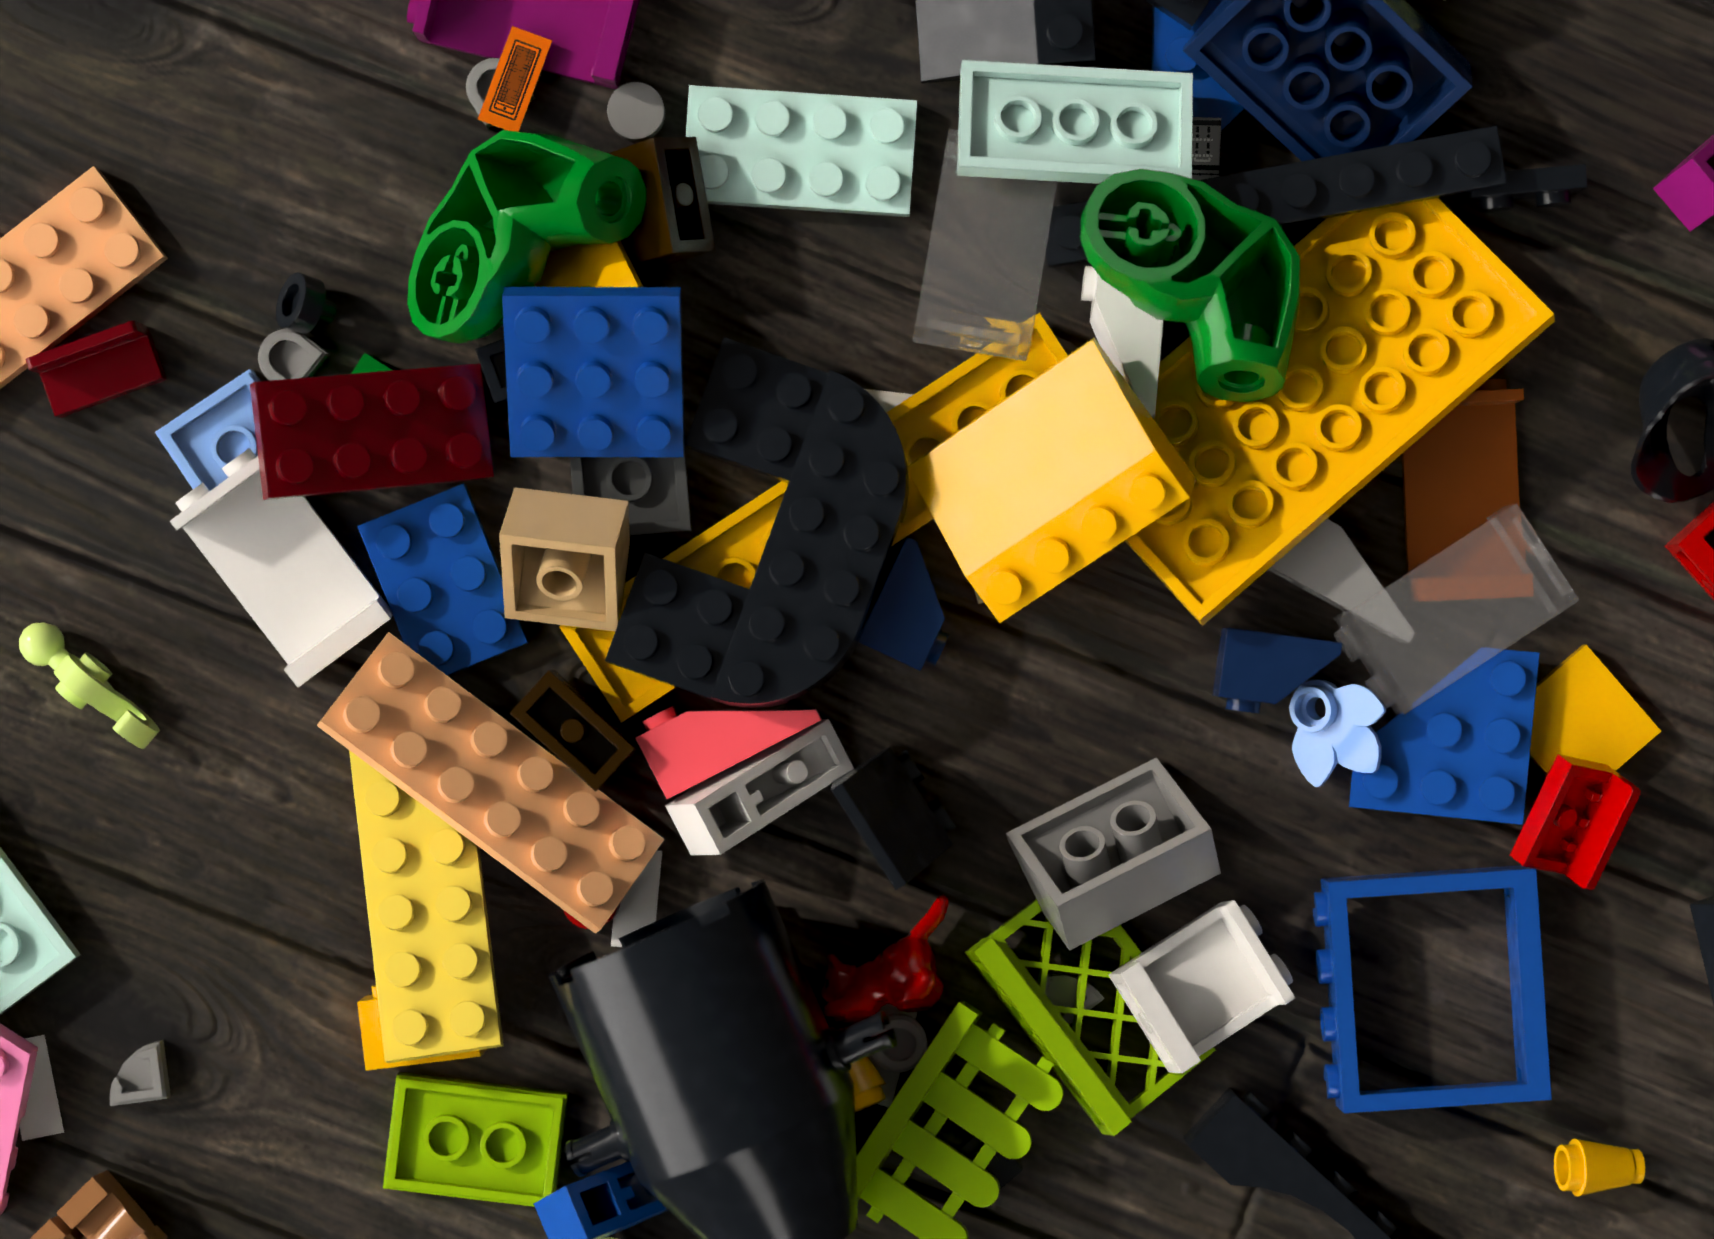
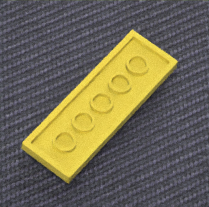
[349,750,504,1063]

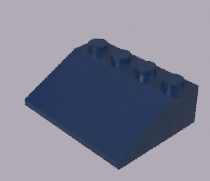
[1183,0,1473,161]

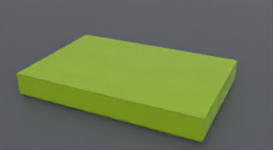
[383,1072,569,1207]

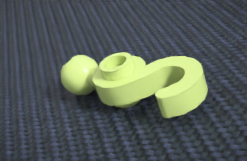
[19,622,160,749]

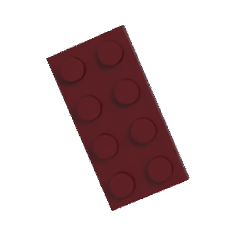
[250,363,494,500]

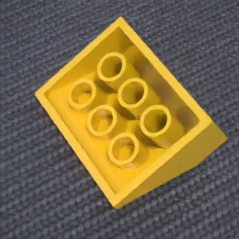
[907,338,1197,623]

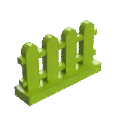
[856,1000,1064,1239]

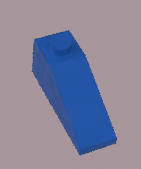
[534,1161,668,1239]

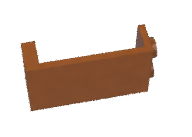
[1401,379,1533,602]

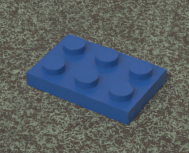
[357,483,530,676]

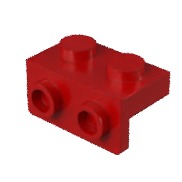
[1509,754,1641,890]

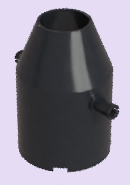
[548,879,897,1239]

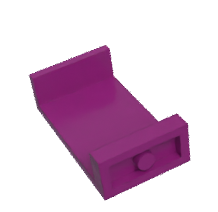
[407,0,640,89]

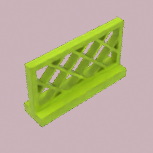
[964,899,1216,1136]

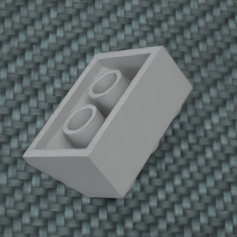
[1006,757,1221,951]

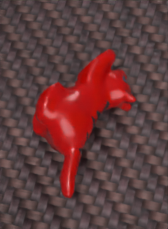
[821,895,949,1023]

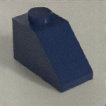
[859,537,950,671]
[1213,628,1342,714]

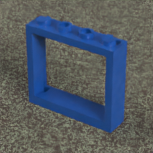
[1313,865,1552,1113]

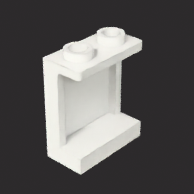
[1108,900,1295,1074]

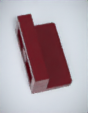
[25,320,167,418]

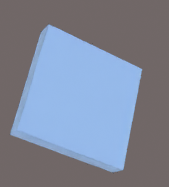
[155,369,260,491]

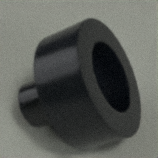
[276,272,336,334]

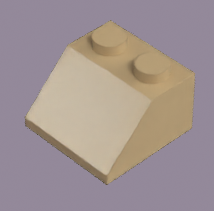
[499,487,630,632]

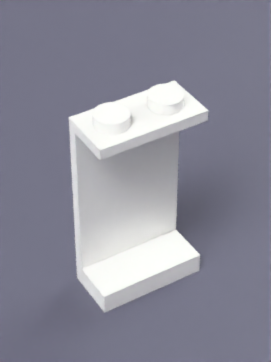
[170,448,393,687]

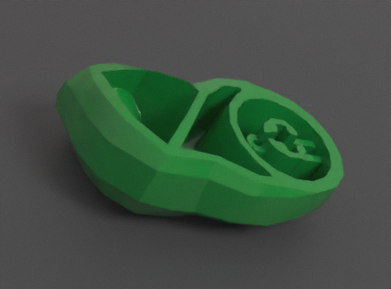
[407,130,647,344]
[1080,169,1300,402]

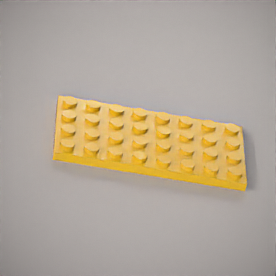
[1125,198,1555,626]

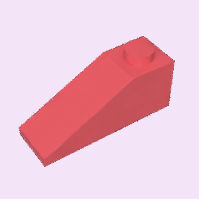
[635,706,822,799]

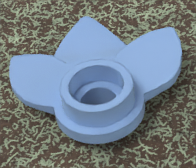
[1289,679,1386,787]

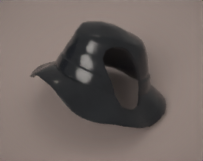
[1631,338,1714,503]

